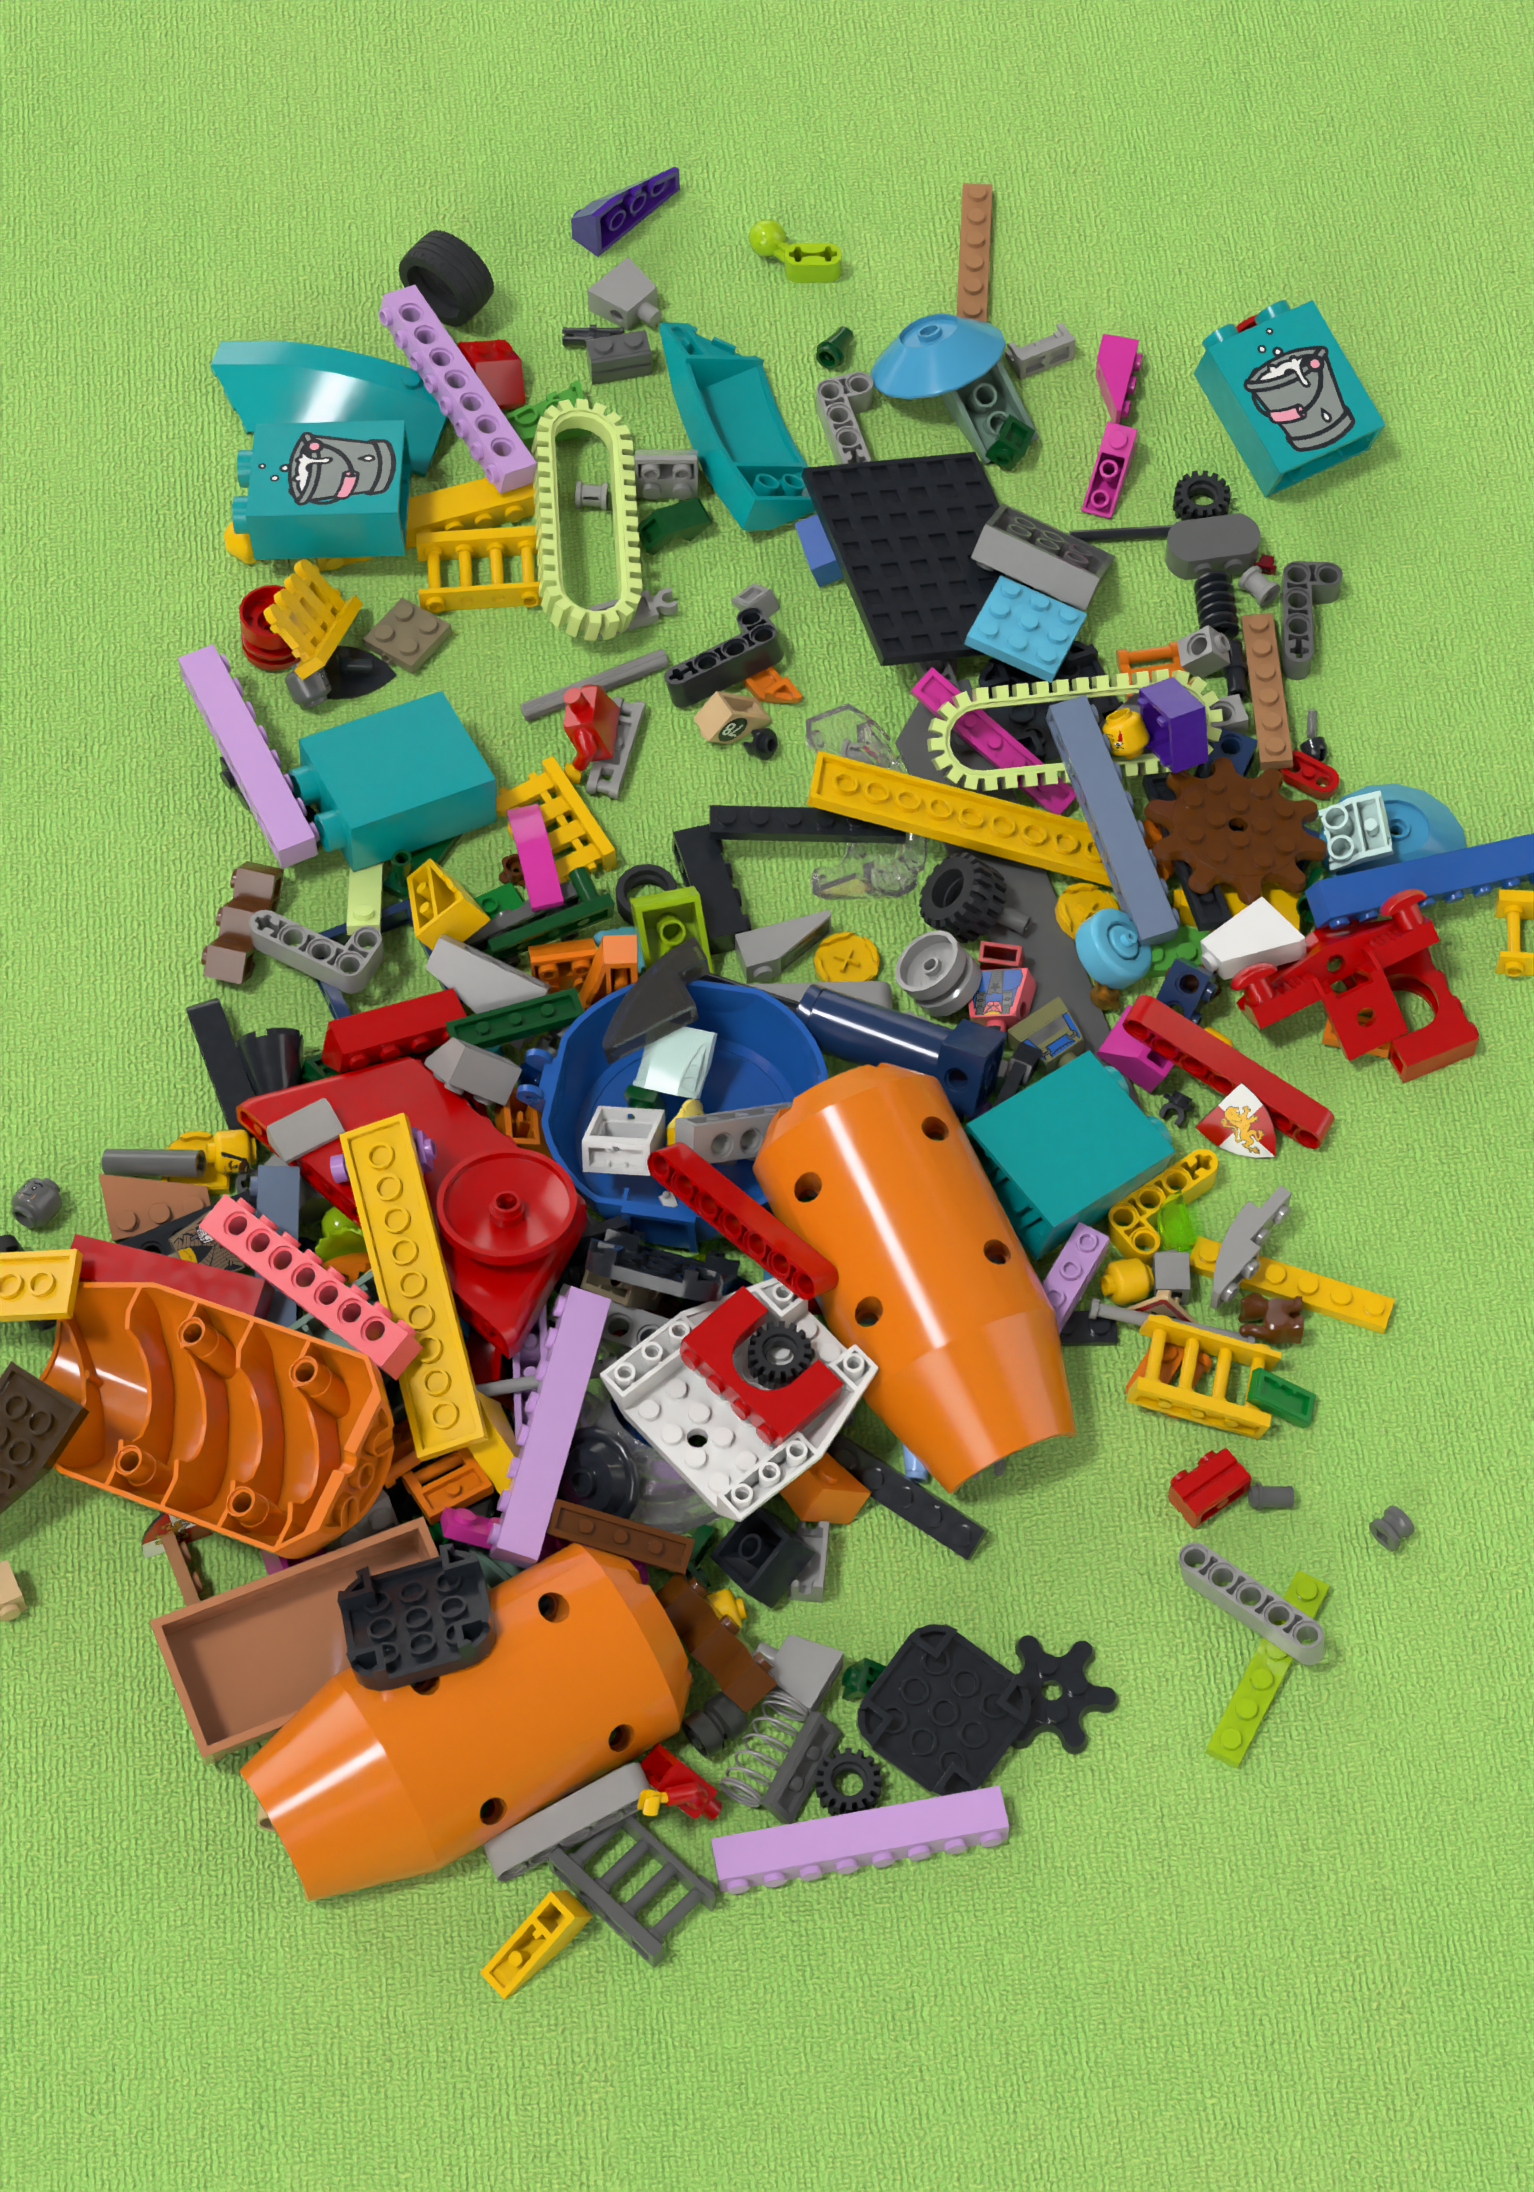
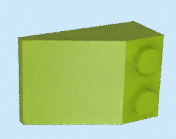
[630,886,713,979]

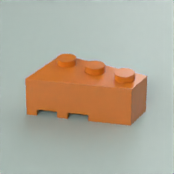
[578,935,639,1012]
[779,1452,871,1525]

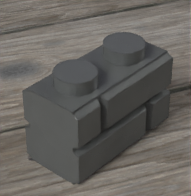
[585,330,652,384]

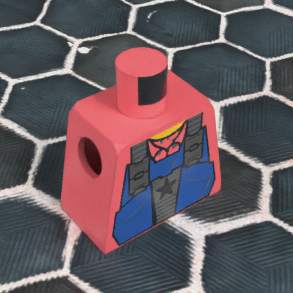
[969,968,1037,1033]

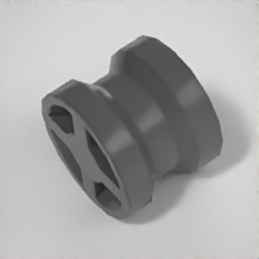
[1369,1505,1415,1551]

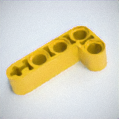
[1106,1149,1218,1268]

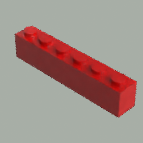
[70,1234,276,1320]

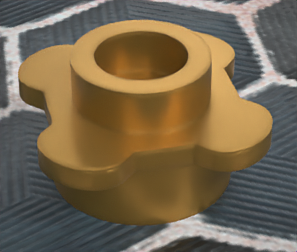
[1090,980,1121,1011]

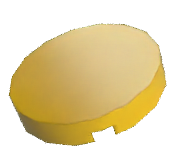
[1055,883,1119,940]
[814,932,880,982]

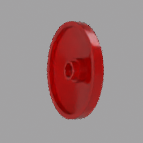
[436,1147,577,1265]

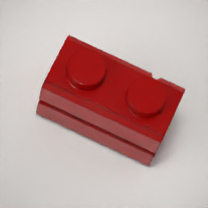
[1168,1448,1252,1529]

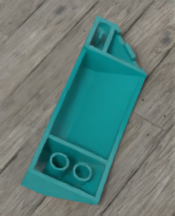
[659,322,816,531]
[210,341,449,477]

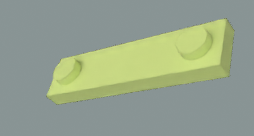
[346,861,384,936]

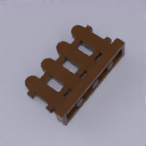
[545,1498,695,1575]

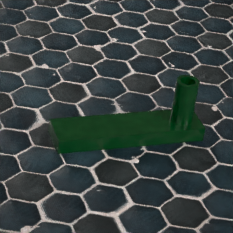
[383,833,464,901]
[487,866,614,961]
[445,987,584,1049]

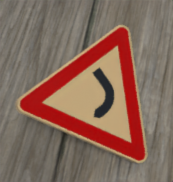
[1126,1290,1199,1324]

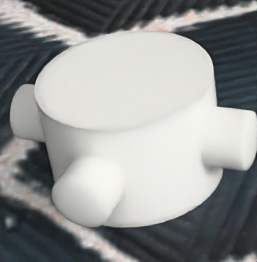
[658,1191,678,1207]

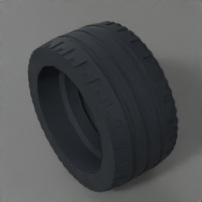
[398,230,494,327]

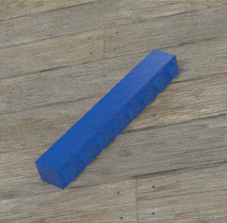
[1305,833,1534,930]

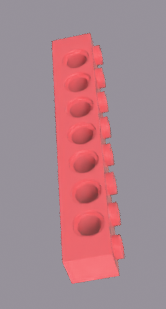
[199,1194,423,1380]

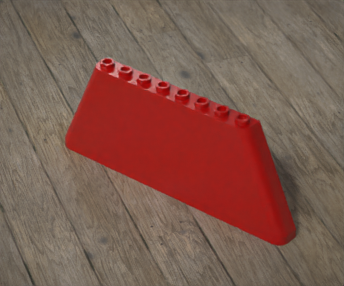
[236,1057,587,1359]

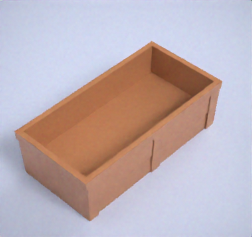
[149,1517,439,1766]

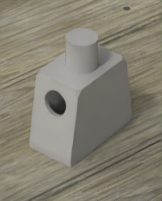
[587,257,662,330]
[755,1635,844,1715]

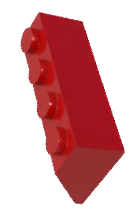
[321,988,467,1073]

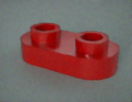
[1278,750,1339,799]

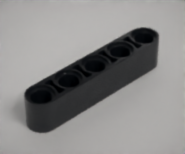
[186,997,256,1138]

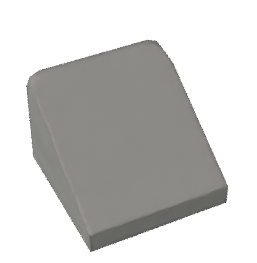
[731,583,779,617]

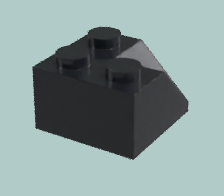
[709,1506,816,1609]

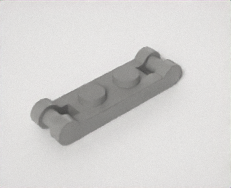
[586,697,646,799]

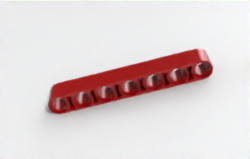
[1122,995,1335,1149]
[647,1142,839,1300]

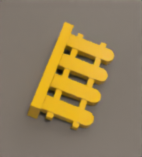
[264,559,363,681]
[496,756,617,884]

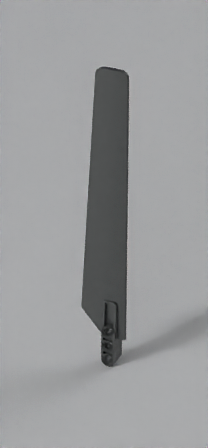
[895,659,1143,1112]

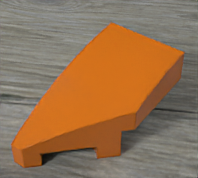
[741,666,803,703]
[321,1252,371,1283]

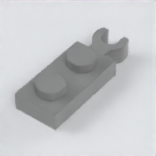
[589,588,678,639]

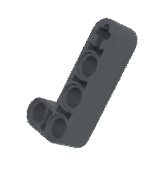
[1280,561,1343,681]

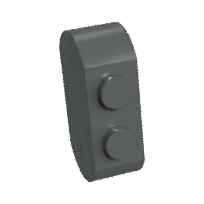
[1165,513,1261,580]

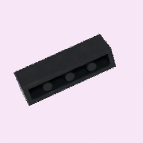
[672,824,751,955]

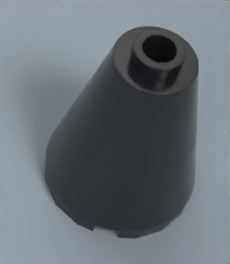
[236,1028,304,1096]

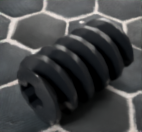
[1194,571,1240,640]

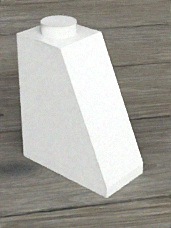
[1200,897,1307,980]

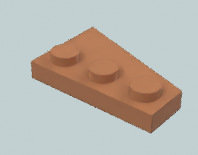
[99,1174,211,1241]

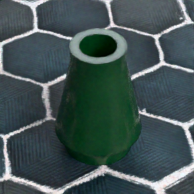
[816,326,854,369]

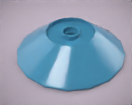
[870,314,1006,399]
[1320,784,1467,877]

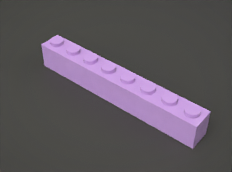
[178,644,320,869]
[487,1286,611,1569]
[711,1786,1009,1894]

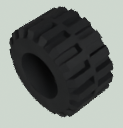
[919,852,1007,944]

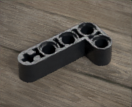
[664,607,784,708]

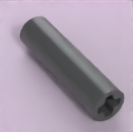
[102,1149,207,1177]

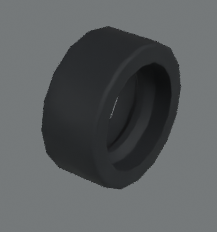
[615,864,677,927]

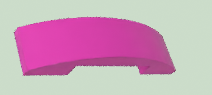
[506,804,564,912]

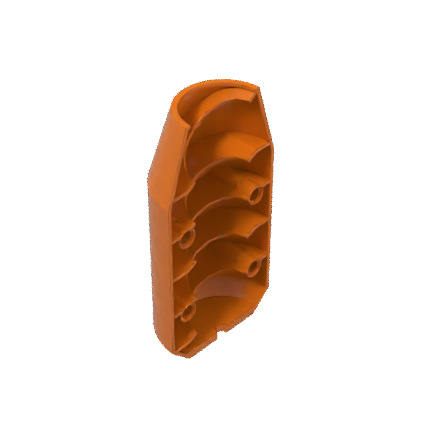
[753,1063,1077,1494]
[39,1282,394,1559]
[238,1542,693,1902]

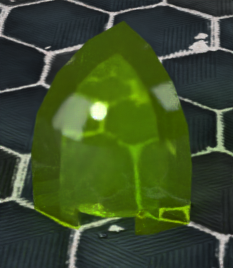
[1157,1190,1197,1252]

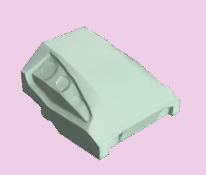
[1319,791,1394,875]
[633,1019,717,1099]

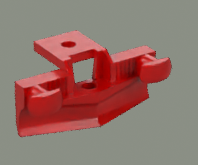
[1231,889,1440,1061]

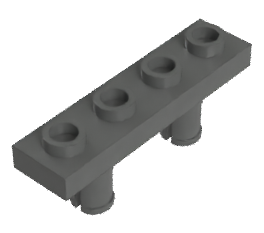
[464,882,581,968]

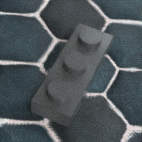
[761,1711,841,1824]

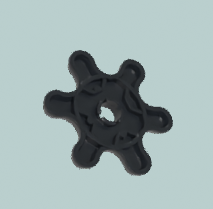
[1011,1635,1119,1755]

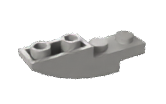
[1210,1185,1292,1310]

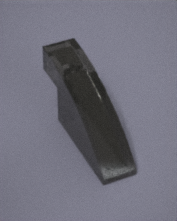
[602,936,710,1065]

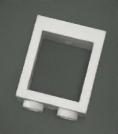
[582,1106,666,1176]

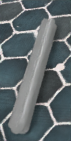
[520,649,668,721]

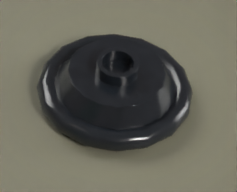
[556,1425,641,1519]

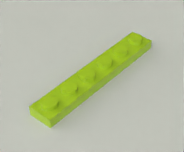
[1205,1570,1330,1769]

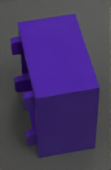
[1138,677,1208,773]

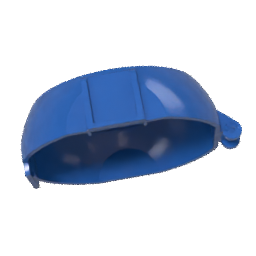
[516,976,828,1253]

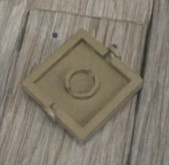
[363,598,452,674]

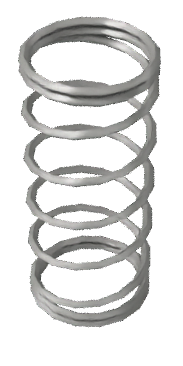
[719,1691,809,1807]

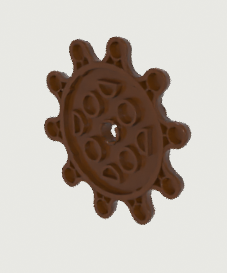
[1144,757,1328,905]

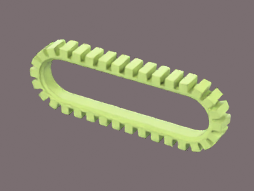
[531,399,642,641]
[927,669,1223,791]

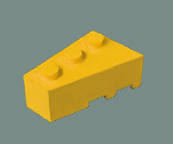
[407,858,491,951]

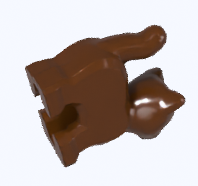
[1238,1292,1304,1344]

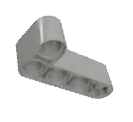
[816,372,873,465]
[249,910,384,994]

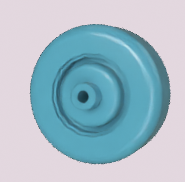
[1075,908,1152,990]

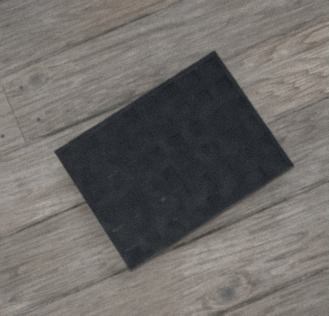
[801,452,1034,666]

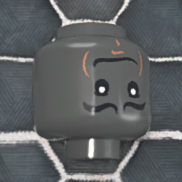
[285,661,332,708]
[11,1177,62,1228]

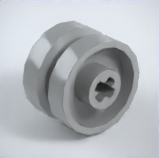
[895,930,982,1017]

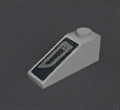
[735,910,831,984]

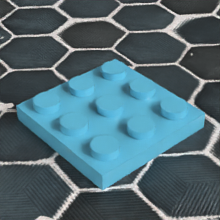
[964,576,1087,683]

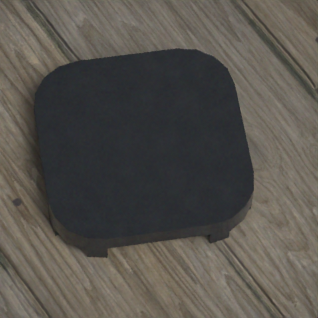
[977,641,1123,764]
[585,1227,740,1302]
[337,1543,496,1691]
[856,1624,1031,1797]

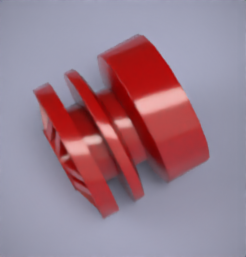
[239,585,301,671]

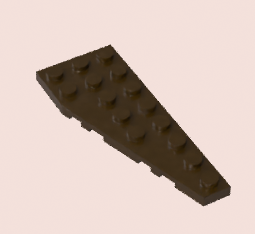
[0,1361,89,1515]

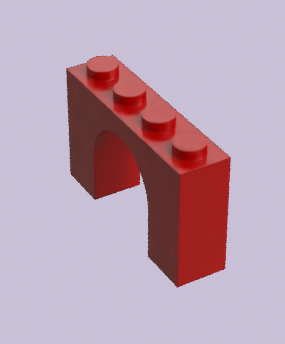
[1342,948,1479,1084]
[679,1286,844,1448]

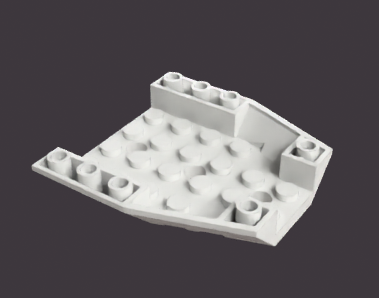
[600,1277,879,1522]

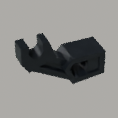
[993,1042,1043,1108]

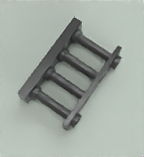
[548,1813,716,1968]

